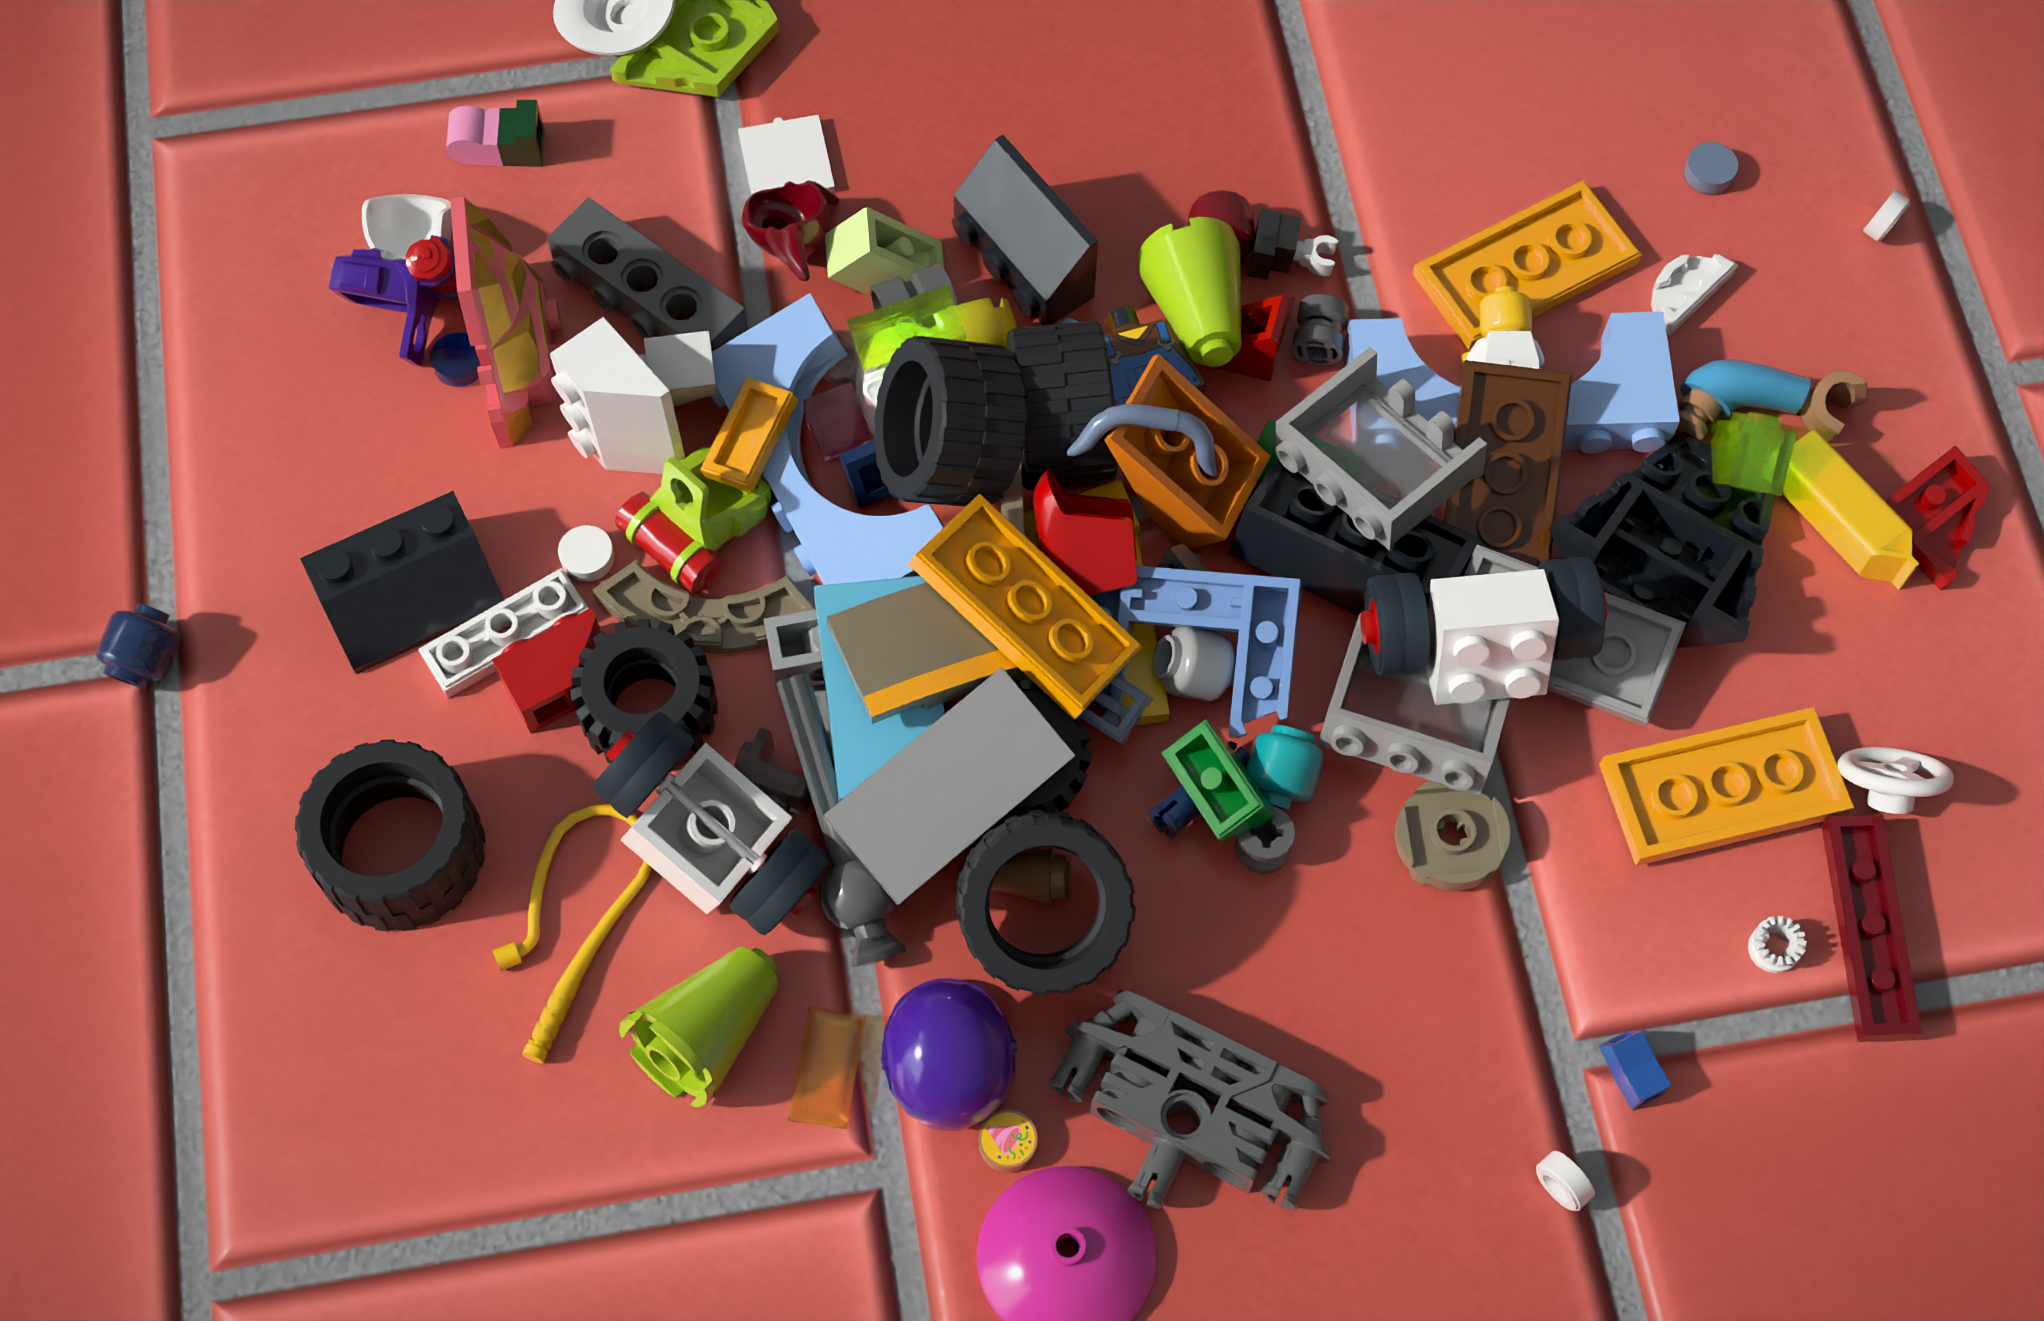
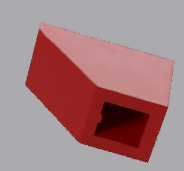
[492,608,601,734]

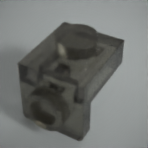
[735,727,812,818]

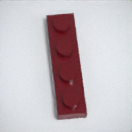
[1821,814,1922,1042]

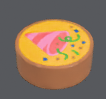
[978,1110,1038,1173]

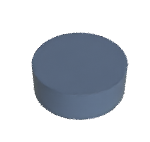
[1684,142,1738,194]

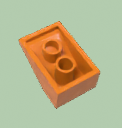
[1104,354,1271,549]

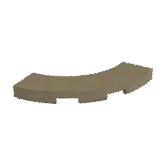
[592,560,816,653]

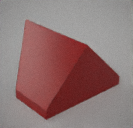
[1214,294,1295,381]

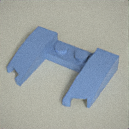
[1090,566,1303,738]

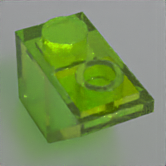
[1710,412,1797,496]

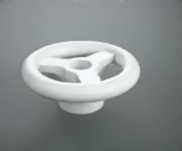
[1837,747,1954,814]

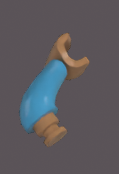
[1677,359,1871,442]

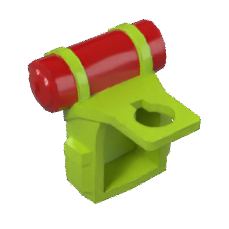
[614,446,771,594]

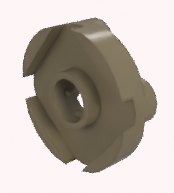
[1394,781,1511,891]

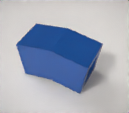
[1599,1030,1672,1111]

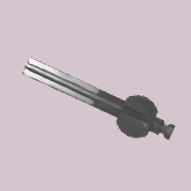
[776,673,906,967]

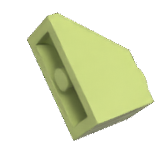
[825,207,944,295]

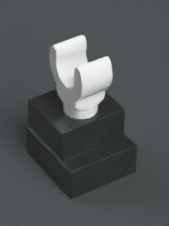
[1247,209,1338,280]

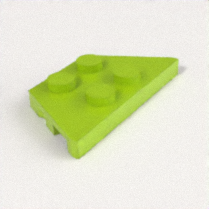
[610,0,779,97]

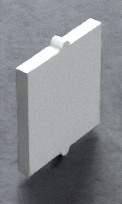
[738,115,835,195]

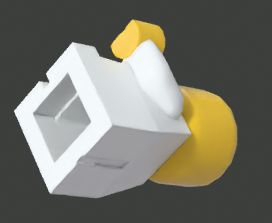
[1461,286,1545,373]

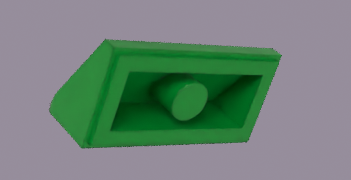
[1161,719,1276,842]

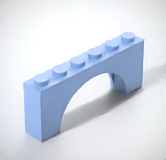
[711,293,945,585]
[1344,312,1680,459]

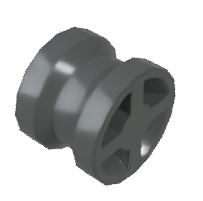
[1235,807,1295,874]

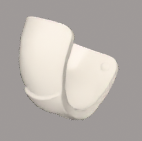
[362,194,453,259]

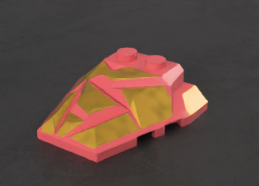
[450,197,562,449]

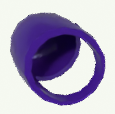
[881,979,1017,1131]

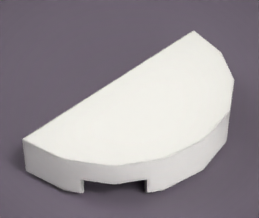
[1651,254,1738,336]

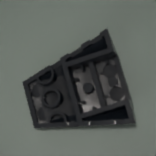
[1549,432,1778,648]

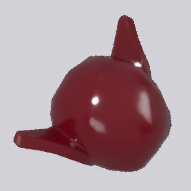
[741,180,840,282]

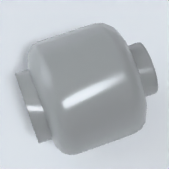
[1153,627,1236,702]

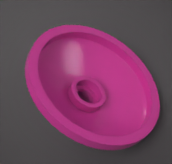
[977,1166,1157,1321]

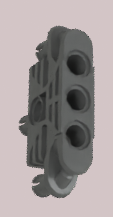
[1048,990,1331,1211]

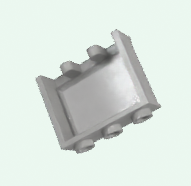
[1275,347,1487,551]
[1318,613,1510,796]

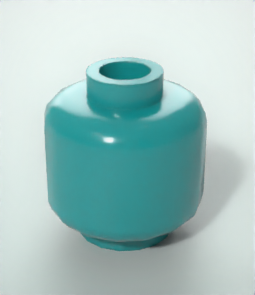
[1246,724,1324,811]

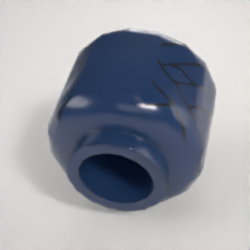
[96,603,181,689]

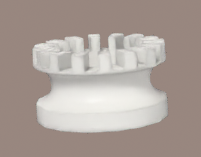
[1748,915,1807,974]

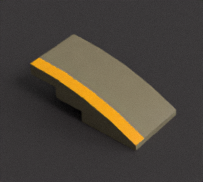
[827,582,1027,724]

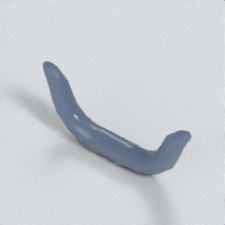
[1067,404,1218,476]

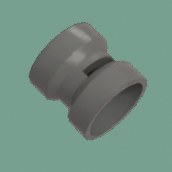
[1291,294,1350,366]

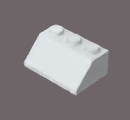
[550,317,685,474]

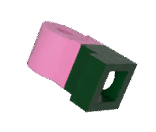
[446,100,545,167]

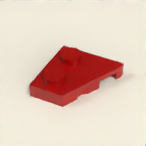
[1885,445,1991,590]

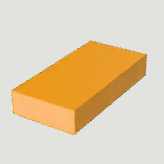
[700,377,798,494]

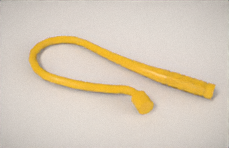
[492,804,652,1064]

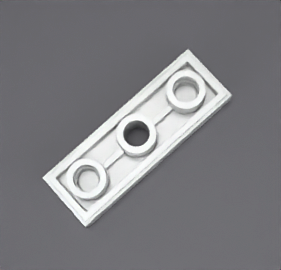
[418,568,589,699]

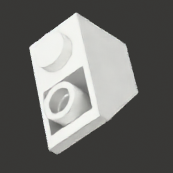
[638,331,717,407]

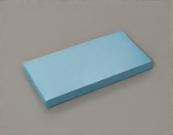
[814,576,945,802]

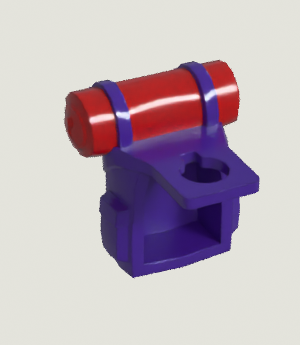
[329,235,459,366]

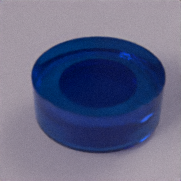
[430,332,481,387]

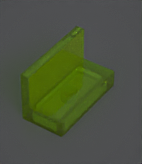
[846,285,967,374]

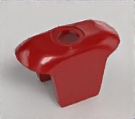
[1033,468,1137,596]

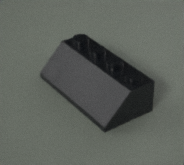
[1229,458,1480,615]

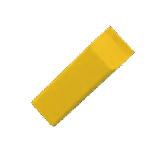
[1766,429,1919,590]

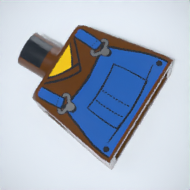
[1104,306,1206,406]

